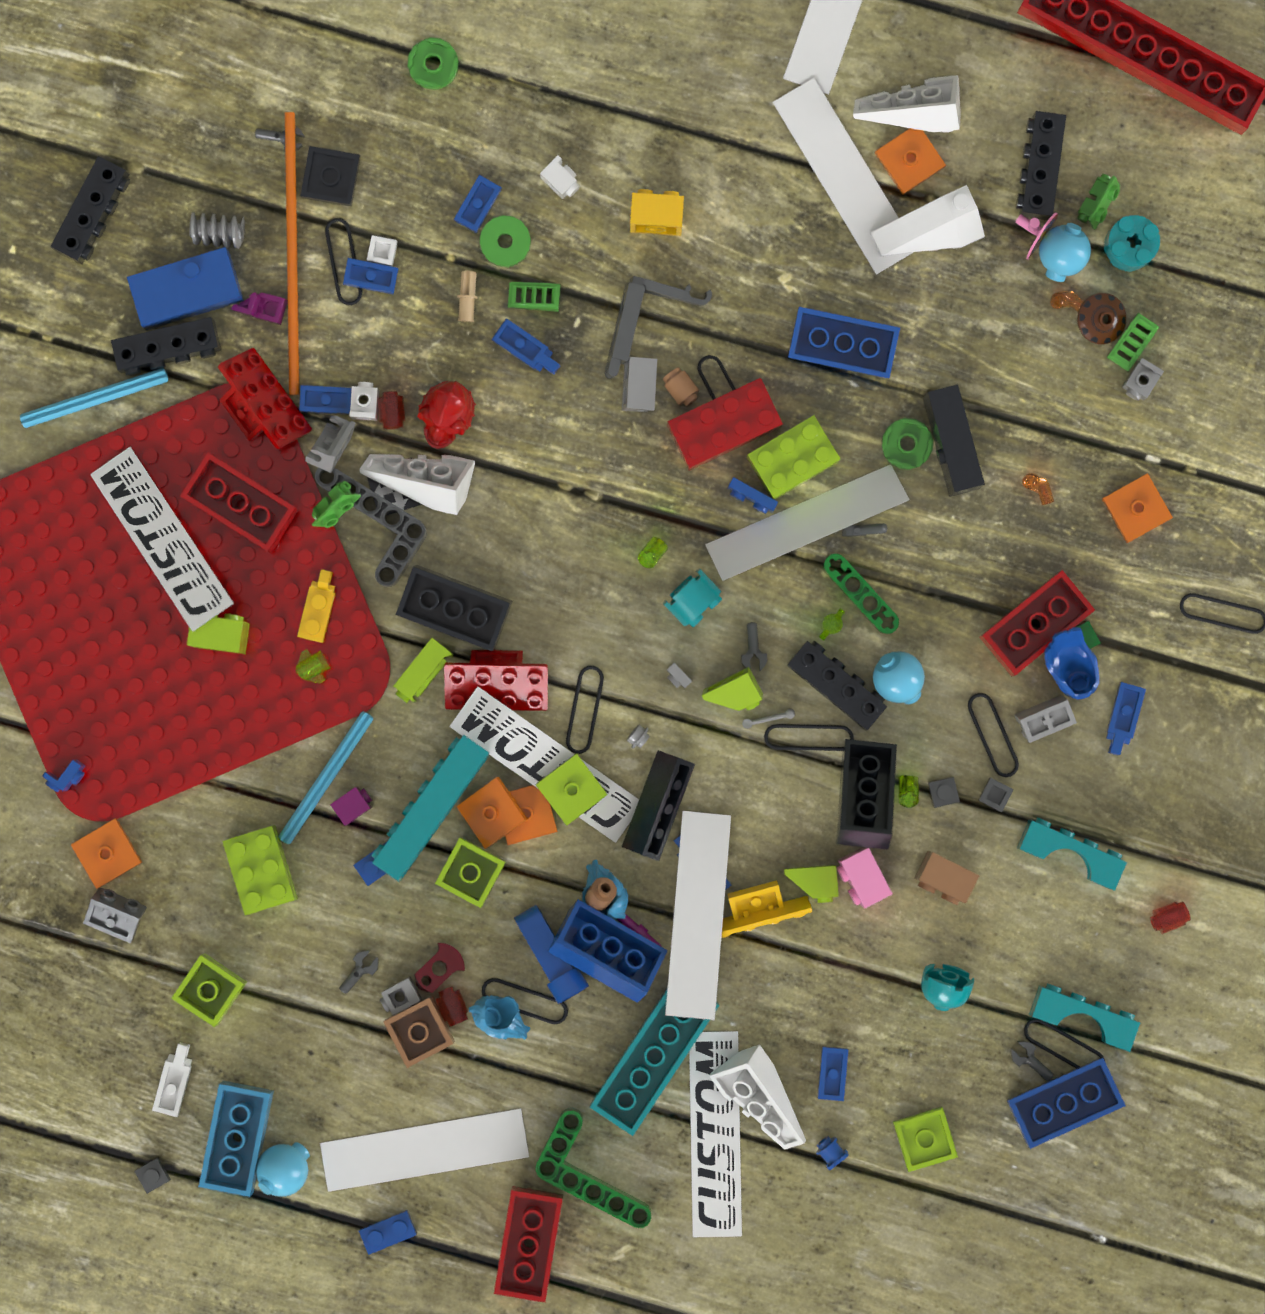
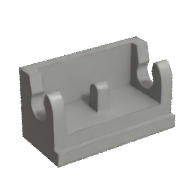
[622,357,657,412]
[305,416,356,473]
[1014,695,1077,743]

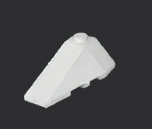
[853,75,961,132]
[870,185,985,256]
[360,454,475,515]
[709,1045,806,1149]

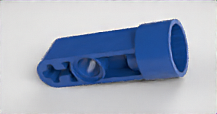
[514,905,589,1004]

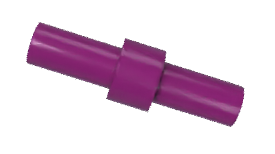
[617,914,662,947]

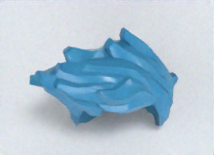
[582,860,628,920]
[469,995,530,1040]

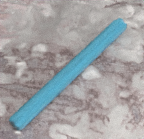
[20,368,168,428]
[278,711,373,844]

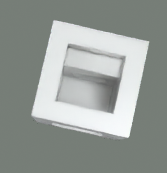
[540,155,580,199]
[349,382,379,421]

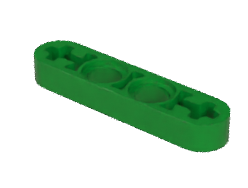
[823,554,899,634]

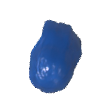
[1044,627,1100,699]

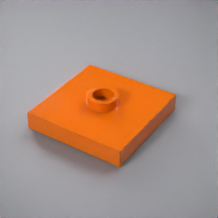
[875,128,946,195]
[1102,473,1173,543]
[456,777,527,849]
[505,785,558,845]
[71,818,143,889]

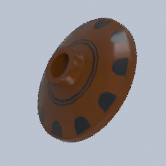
[1077,293,1126,345]

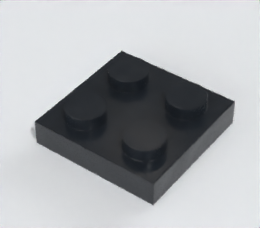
[300,146,361,207]

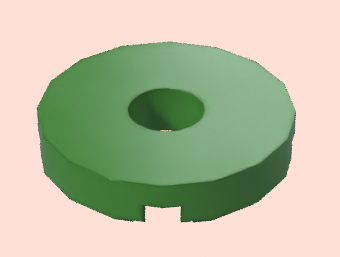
[407,38,459,90]
[480,215,531,268]
[881,418,933,470]

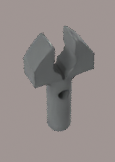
[255,125,304,151]
[842,523,888,537]
[741,622,768,671]
[339,950,379,994]
[1011,1041,1054,1081]

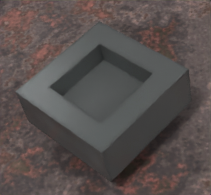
[928,777,960,808]
[978,778,1014,812]
[134,1157,171,1194]

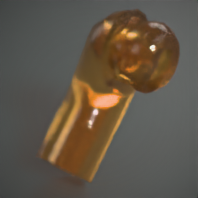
[1050,290,1084,312]
[1022,473,1054,506]

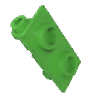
[1077,174,1120,230]
[312,481,361,528]

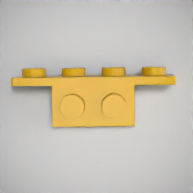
[721,880,812,938]

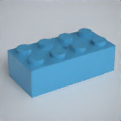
[199,1081,274,1197]

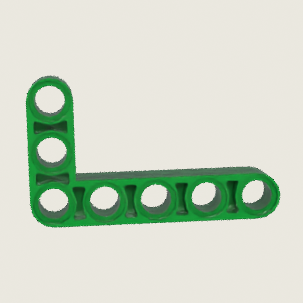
[535,1108,651,1229]

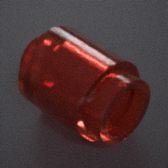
[378,391,406,430]
[1150,901,1191,934]
[435,986,468,1027]

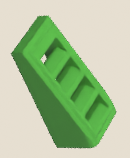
[508,282,561,312]
[1107,313,1159,372]

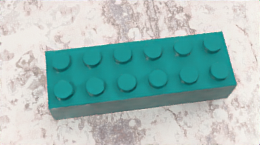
[372,735,489,883]
[590,987,720,1136]

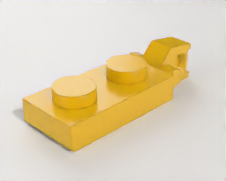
[297,569,336,643]

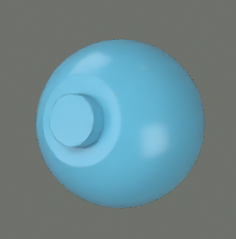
[1039,223,1091,282]
[873,651,925,705]
[256,1142,310,1197]

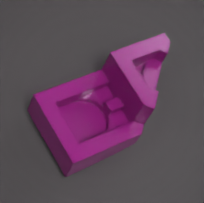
[231,292,288,325]

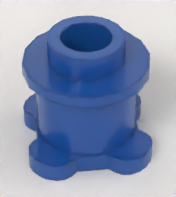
[816,1136,849,1171]

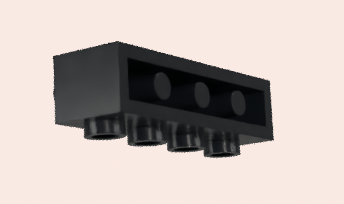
[1016,111,1066,221]
[50,156,130,265]
[111,317,221,376]
[787,641,887,731]
[622,750,695,861]

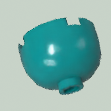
[921,964,975,1011]

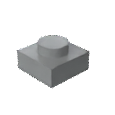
[667,663,692,689]

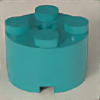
[1104,215,1160,271]
[663,568,722,627]

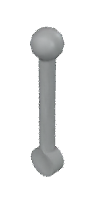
[742,709,795,729]

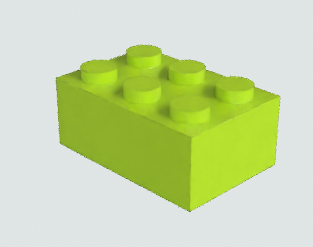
[746,415,841,500]
[222,825,298,916]

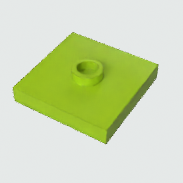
[535,753,608,826]
[893,1107,958,1172]

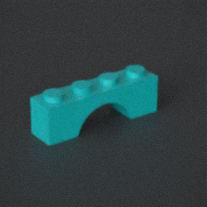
[1017,817,1127,891]
[1029,983,1140,1052]

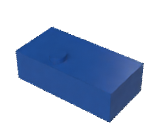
[127,247,244,331]
[788,307,900,379]
[548,899,668,1003]
[1006,1058,1126,1149]

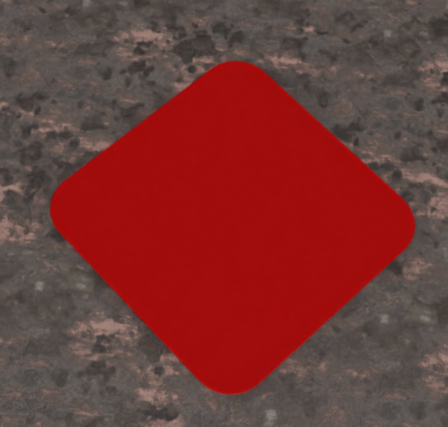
[0,383,391,822]

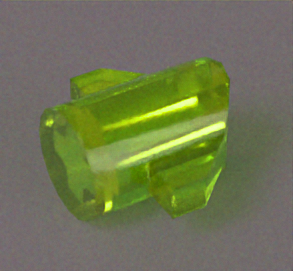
[638,536,668,568]
[819,608,845,641]
[295,649,331,683]
[898,775,919,808]

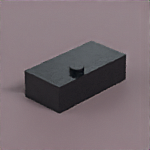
[923,384,985,497]
[395,565,513,651]
[836,739,897,850]

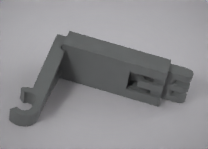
[605,276,712,379]

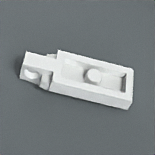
[152,1042,192,1117]

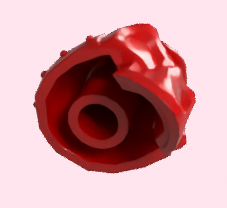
[417,381,476,449]

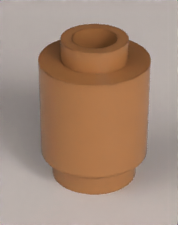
[663,367,699,407]
[585,878,617,911]

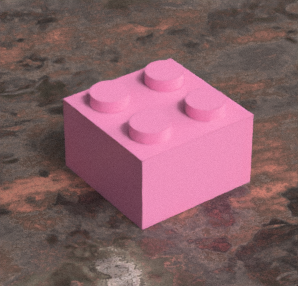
[836,847,892,908]

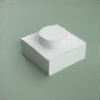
[367,235,398,267]

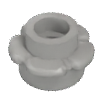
[627,724,650,748]

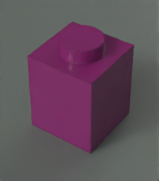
[330,787,373,826]

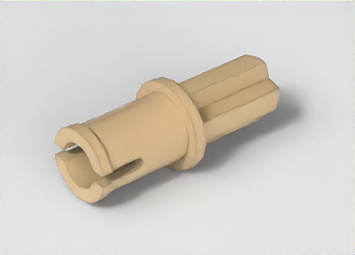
[457,270,478,322]

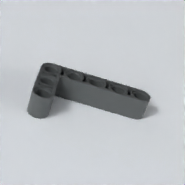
[315,467,427,587]

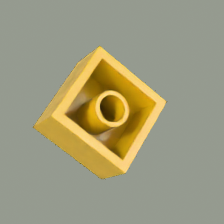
[630,189,684,236]

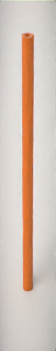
[285,112,299,395]

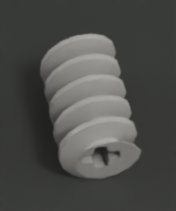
[189,212,245,249]

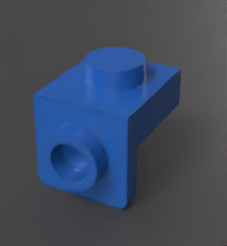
[42,760,85,792]

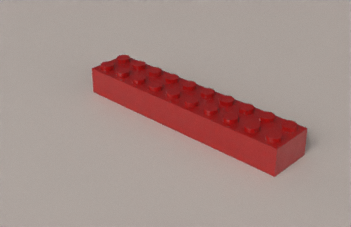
[1017,0,1265,135]

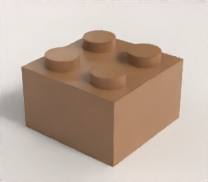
[914,851,979,905]
[383,995,455,1068]

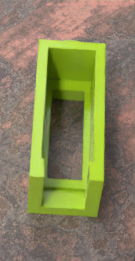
[394,638,454,703]

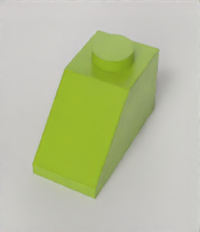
[702,667,763,711]
[783,865,839,903]

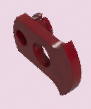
[414,943,465,993]

